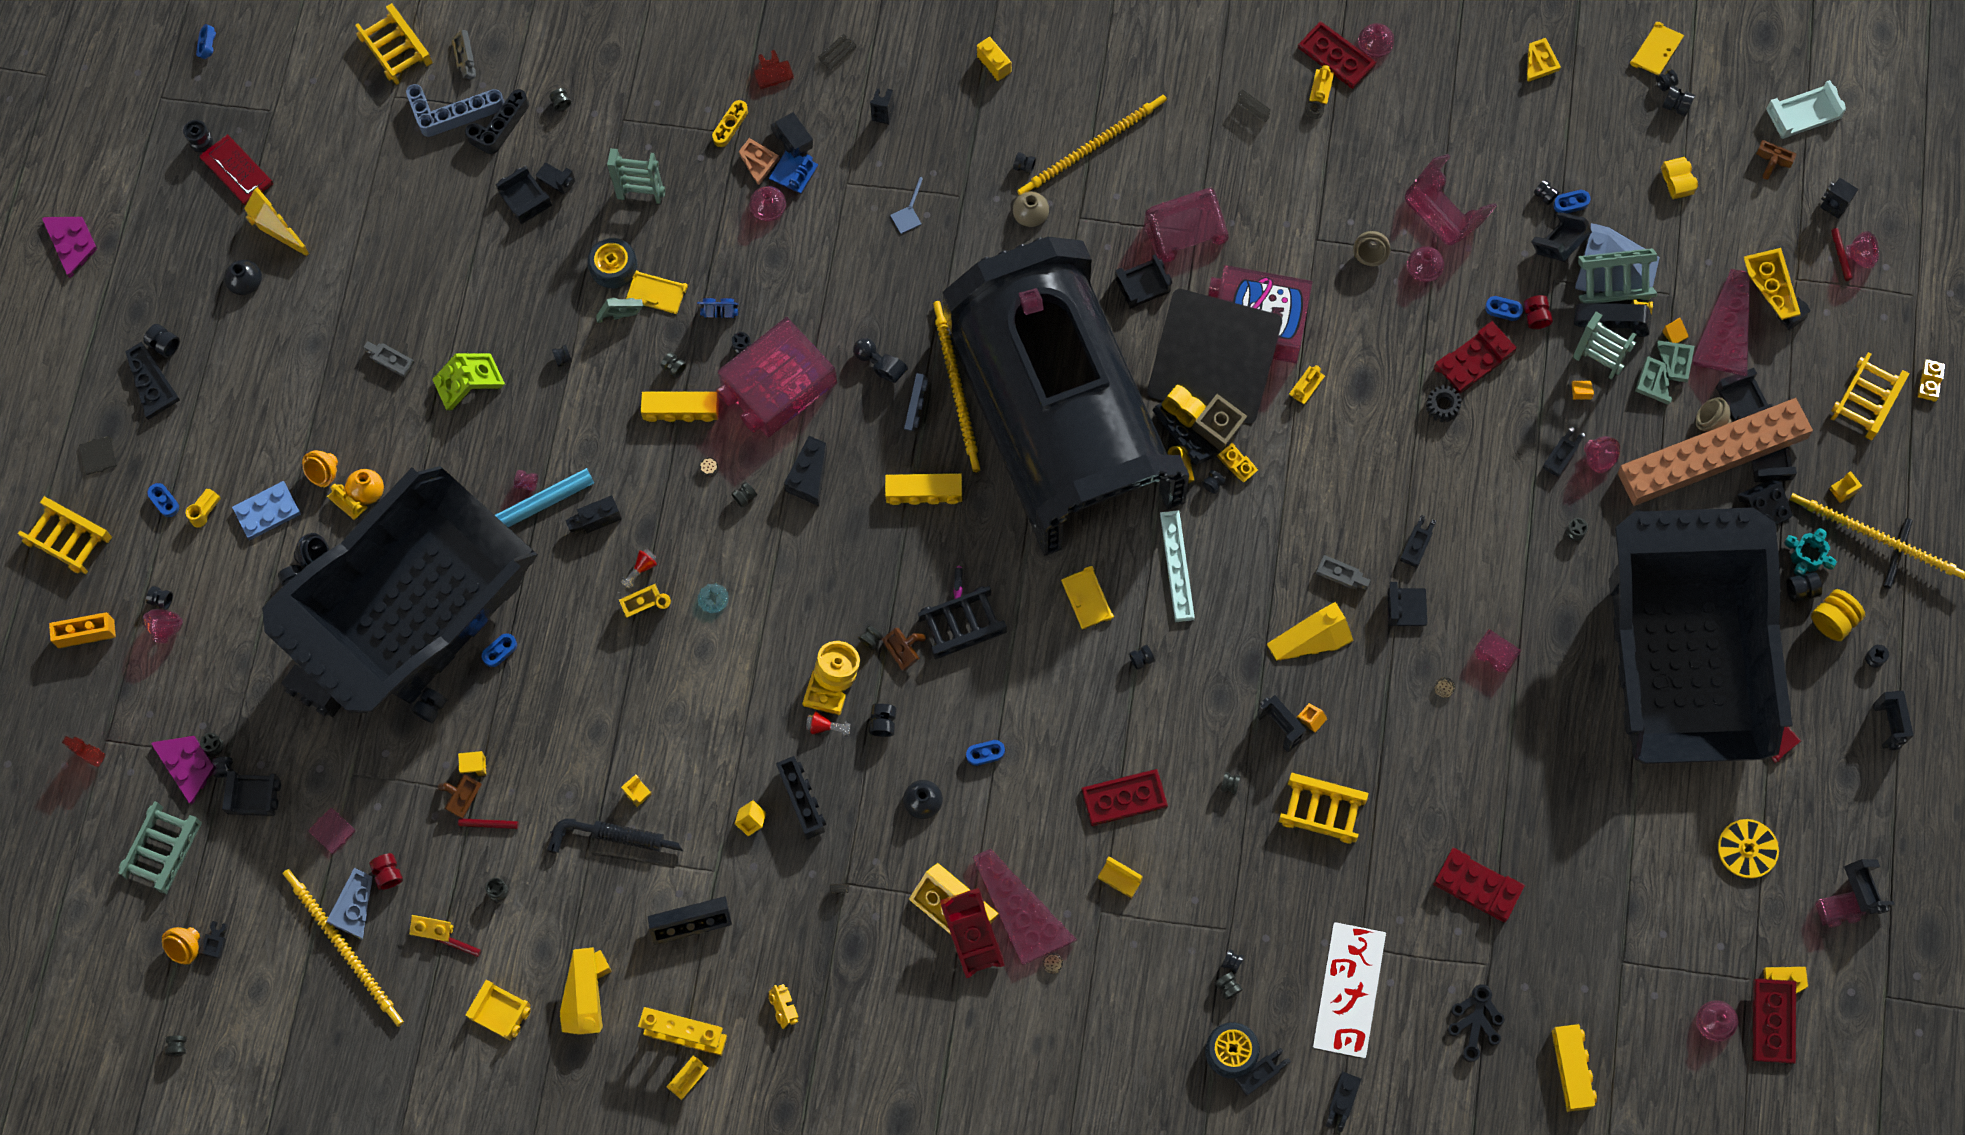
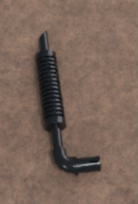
[547,818,684,853]

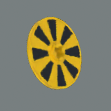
[1718,819,1779,878]

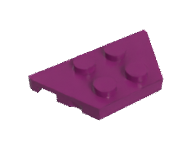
[42,217,97,278]
[151,736,215,805]

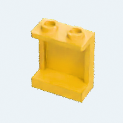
[466,980,531,1041]

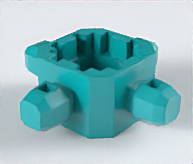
[1784,528,1837,577]

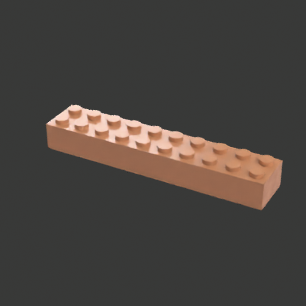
[1618,398,1813,506]

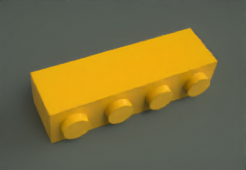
[641,392,719,422]
[885,474,962,505]
[1552,1024,1597,1112]

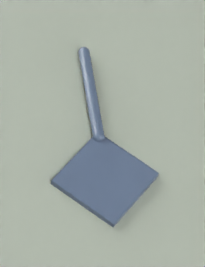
[890,177,923,234]

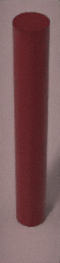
[1831,228,1853,281]
[458,818,519,829]
[434,937,481,957]

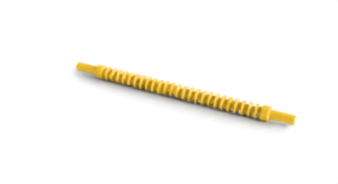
[1017,95,1167,195]
[933,301,980,472]
[1789,493,1965,580]
[283,869,404,1027]

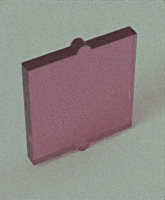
[308,807,356,854]

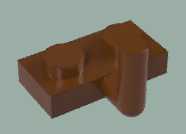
[1756,140,1797,180]
[882,628,926,670]
[437,774,482,818]

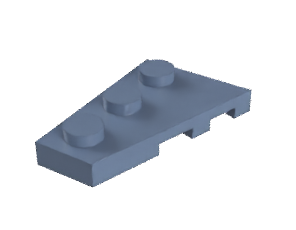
[904,373,928,431]
[326,868,372,940]

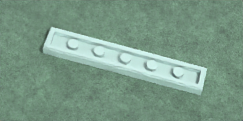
[1160,510,1195,622]

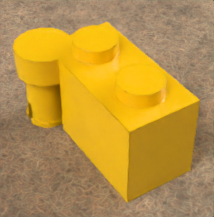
[619,584,671,617]

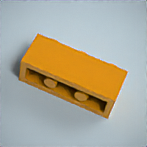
[49,612,116,648]

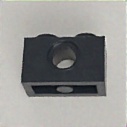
[1820,177,1859,219]

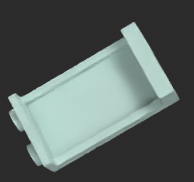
[1766,80,1846,139]

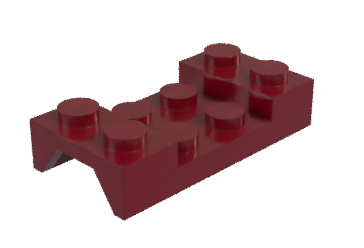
[1433,321,1517,394]
[1433,847,1525,923]
[940,888,1005,978]

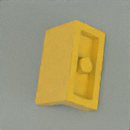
[1098,856,1143,898]

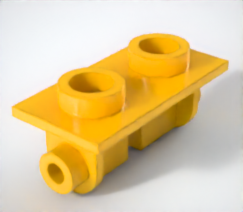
[1309,65,1334,105]
[1289,365,1325,404]
[327,484,368,520]
[409,915,453,942]
[769,984,799,1029]
[667,1056,709,1100]

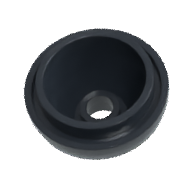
[224,260,262,295]
[294,533,329,568]
[903,780,943,819]

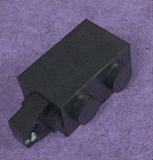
[565,495,622,534]

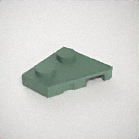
[596,298,643,323]
[1657,341,1695,382]
[1635,357,1672,405]

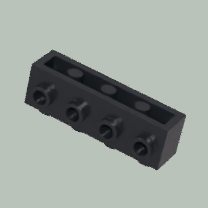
[776,756,827,840]
[648,896,732,945]

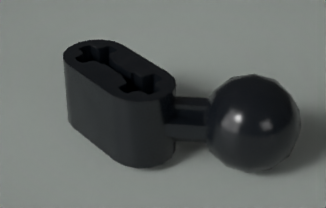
[853,338,908,383]

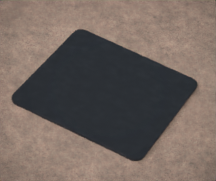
[1147,289,1282,424]

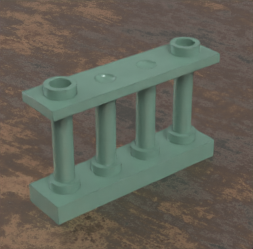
[607,148,665,204]
[1578,248,1657,304]
[1573,312,1636,379]
[118,801,202,895]

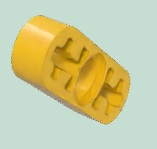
[712,100,748,147]

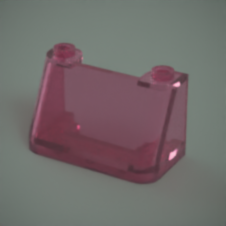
[1144,188,1229,262]

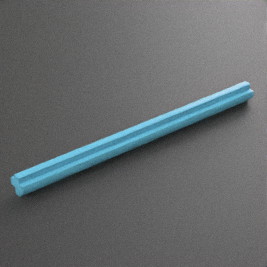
[495,468,594,527]

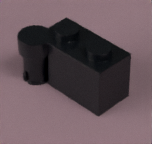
[770,112,813,158]

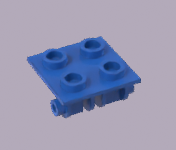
[769,151,818,194]
[697,298,739,318]

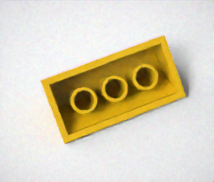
[909,863,999,934]

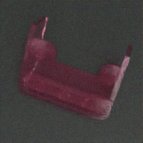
[1405,154,1497,245]

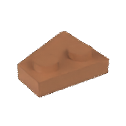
[739,138,779,185]

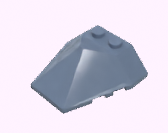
[1575,223,1660,293]

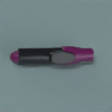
[954,566,963,599]

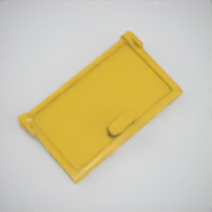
[1630,22,1684,75]
[626,270,688,314]
[1061,566,1114,629]

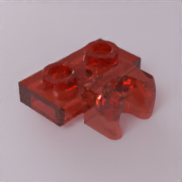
[754,50,794,90]
[62,736,106,768]

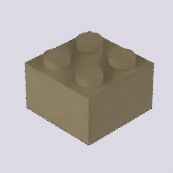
[1191,394,1247,451]

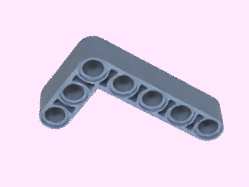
[406,84,504,137]

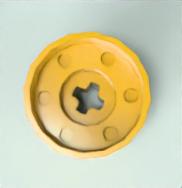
[1811,589,1865,641]

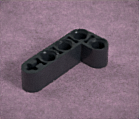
[465,89,529,154]
[1574,303,1651,337]

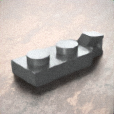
[452,30,476,80]
[364,341,415,378]
[1316,555,1371,590]

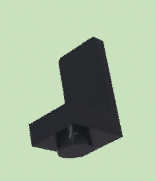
[536,163,575,195]

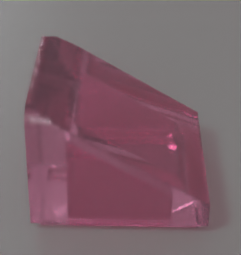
[1019,288,1043,314]

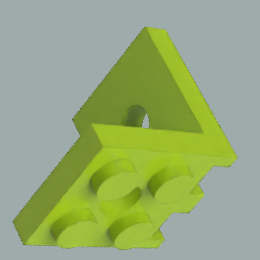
[432,354,505,410]

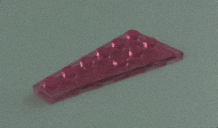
[1692,269,1750,376]
[973,849,1077,966]

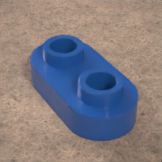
[196,24,216,59]
[1553,190,1591,214]
[1485,296,1523,321]
[148,483,179,517]
[482,634,517,667]
[966,740,1005,766]

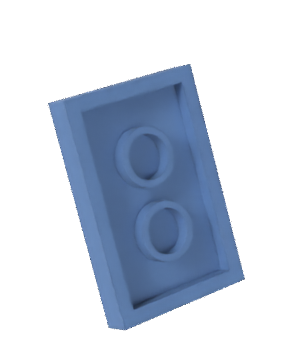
[232,481,301,540]

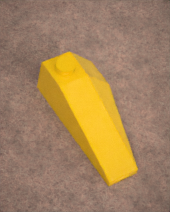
[244,187,309,256]
[1744,248,1801,320]
[1267,602,1353,661]
[560,947,603,1034]

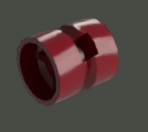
[1523,295,1553,329]
[369,853,403,890]

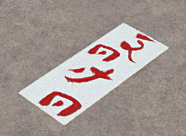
[1313,922,1386,1058]

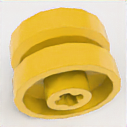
[814,641,860,692]

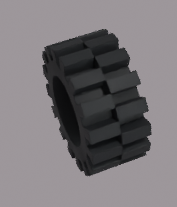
[1426,385,1462,422]

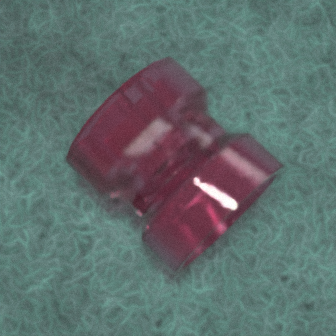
[514,470,538,492]

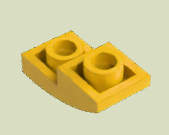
[1918,360,1945,402]
[1217,443,1258,482]

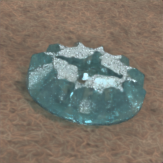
[698,583,729,613]

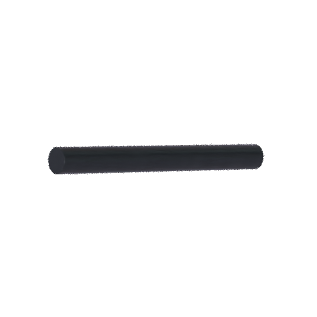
[1884,518,1913,589]

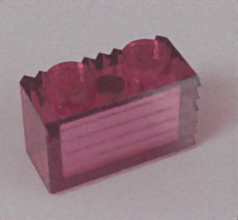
[1474,629,1521,673]
[1815,892,1866,928]

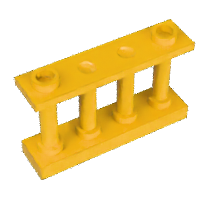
[356,3,433,85]
[1831,352,1910,440]
[18,496,112,574]
[1278,773,1369,844]
[638,1007,727,1056]

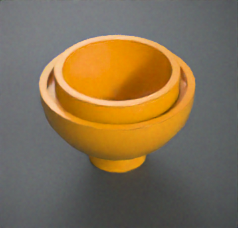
[302,450,338,487]
[345,469,384,505]
[162,927,200,964]

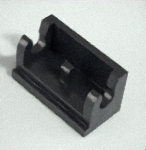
[870,88,894,125]

